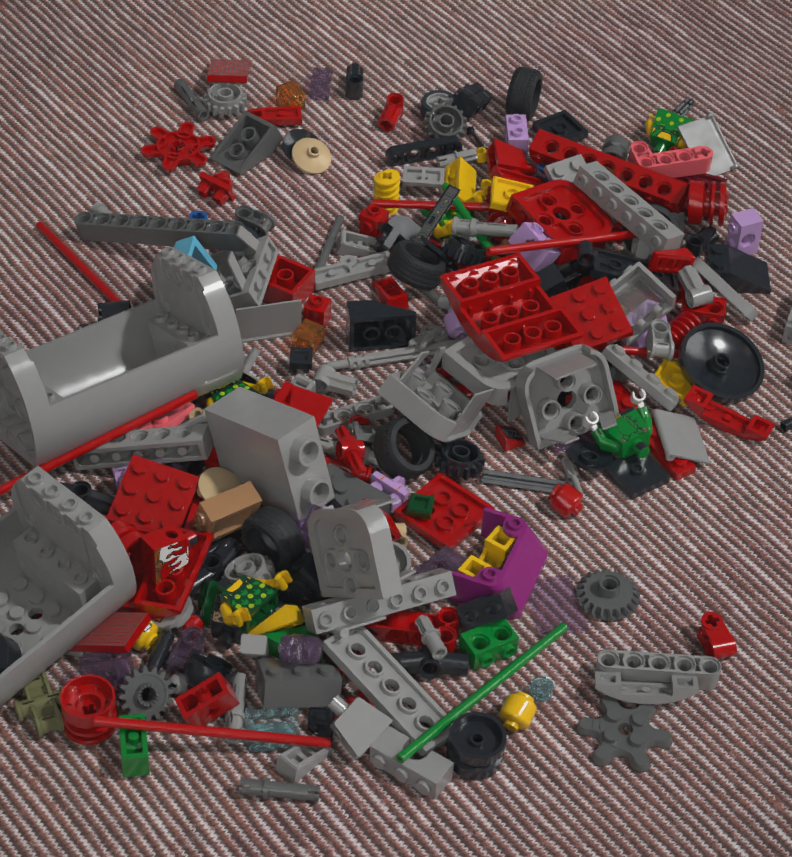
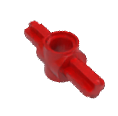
[335,425,366,476]

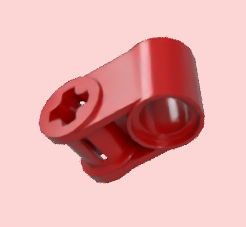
[697,612,737,660]

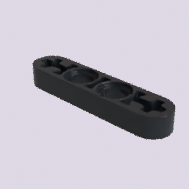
[385,135,463,166]

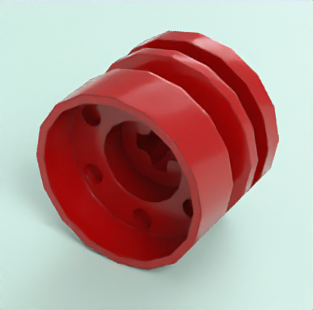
[687,180,729,227]
[60,674,117,746]

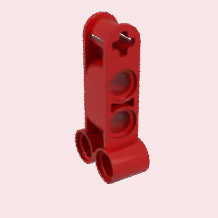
[364,607,460,653]

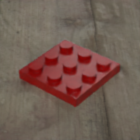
[550,276,633,350]
[107,455,200,530]
[394,472,495,553]

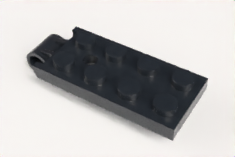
[576,241,679,298]

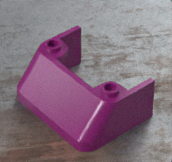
[449,507,548,619]

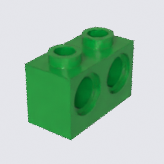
[459,618,519,671]

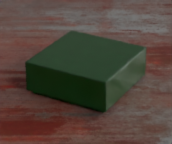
[407,493,435,520]

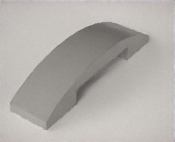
[595,671,699,704]

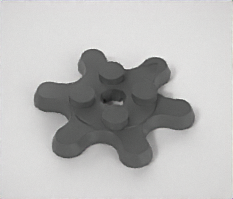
[576,695,673,773]

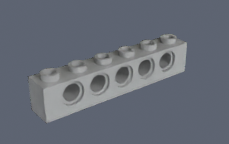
[573,161,685,251]
[73,423,214,470]
[302,568,456,635]

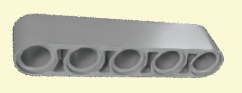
[595,649,722,690]

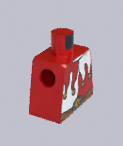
[140,525,198,584]

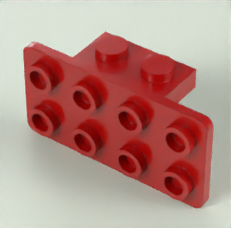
[273,381,332,429]

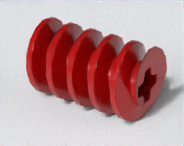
[669,311,701,350]

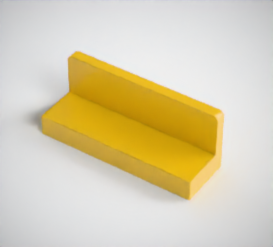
[444,156,477,202]

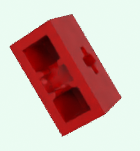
[174,672,240,726]

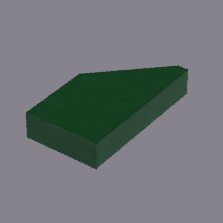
[198,578,218,627]

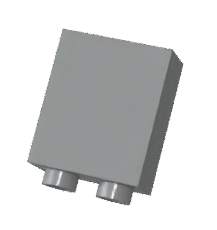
[204,387,335,522]

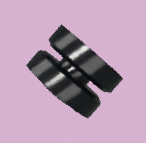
[446,712,507,780]

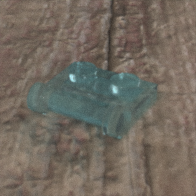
[245,707,300,752]

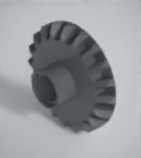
[576,568,640,621]

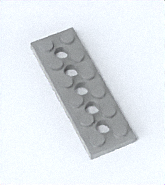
[321,626,452,757]

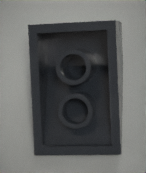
[704,244,771,294]
[346,300,417,352]

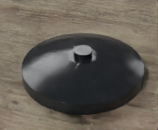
[678,323,765,404]

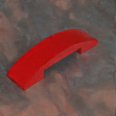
[683,384,775,441]

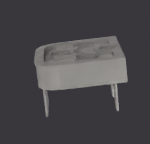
[210,226,279,312]
[442,336,556,422]
[516,344,619,450]
[378,347,494,442]
[308,499,416,600]

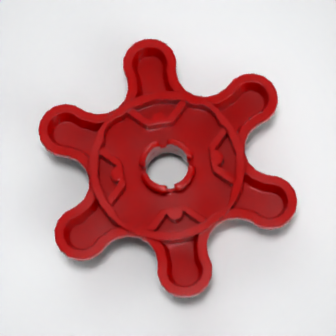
[141,122,216,173]

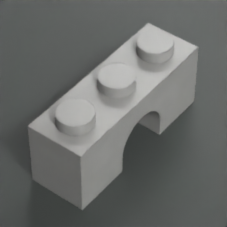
[369,726,454,799]

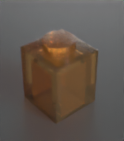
[276,80,305,110]
[292,319,325,355]

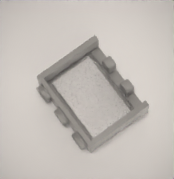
[609,262,676,346]

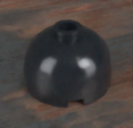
[184,650,237,688]

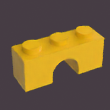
[458,525,516,578]

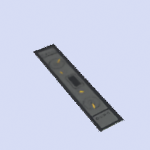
[414,184,461,245]

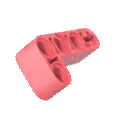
[628,141,713,178]

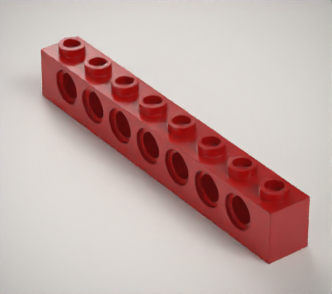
[528,129,689,214]

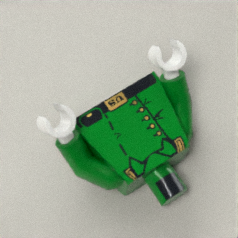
[582,389,653,458]

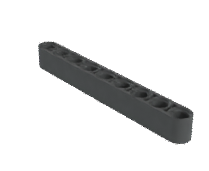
[74,212,248,251]

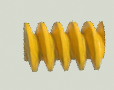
[373,169,400,215]

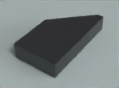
[307,707,335,748]

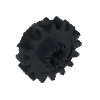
[440,235,488,267]
[434,439,485,481]

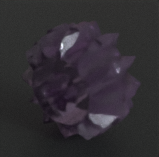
[278,634,322,665]

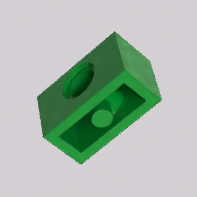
[119,713,150,778]

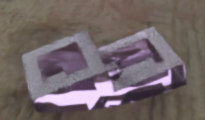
[309,67,333,100]

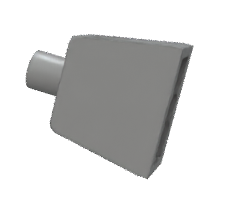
[327,694,393,759]

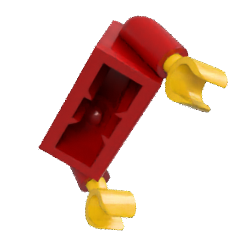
[476,138,535,195]

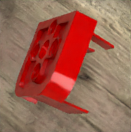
[506,179,613,265]

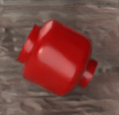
[548,483,584,518]

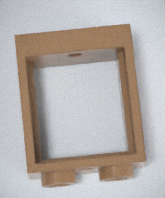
[192,481,262,541]

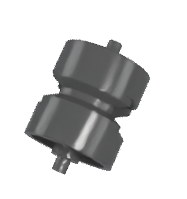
[601,135,630,161]

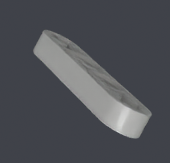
[692,256,759,322]
[318,395,395,436]

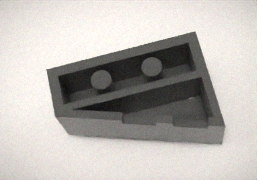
[326,463,391,515]

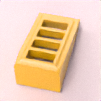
[248,605,305,635]

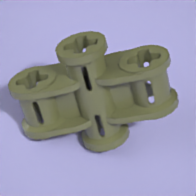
[13,671,65,738]

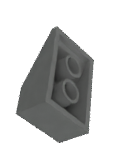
[210,110,283,175]

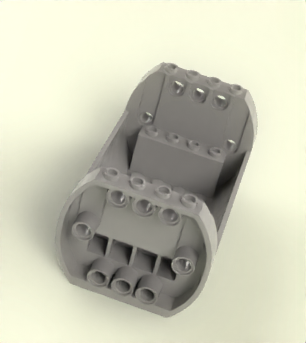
[0,247,244,467]
[0,466,136,707]

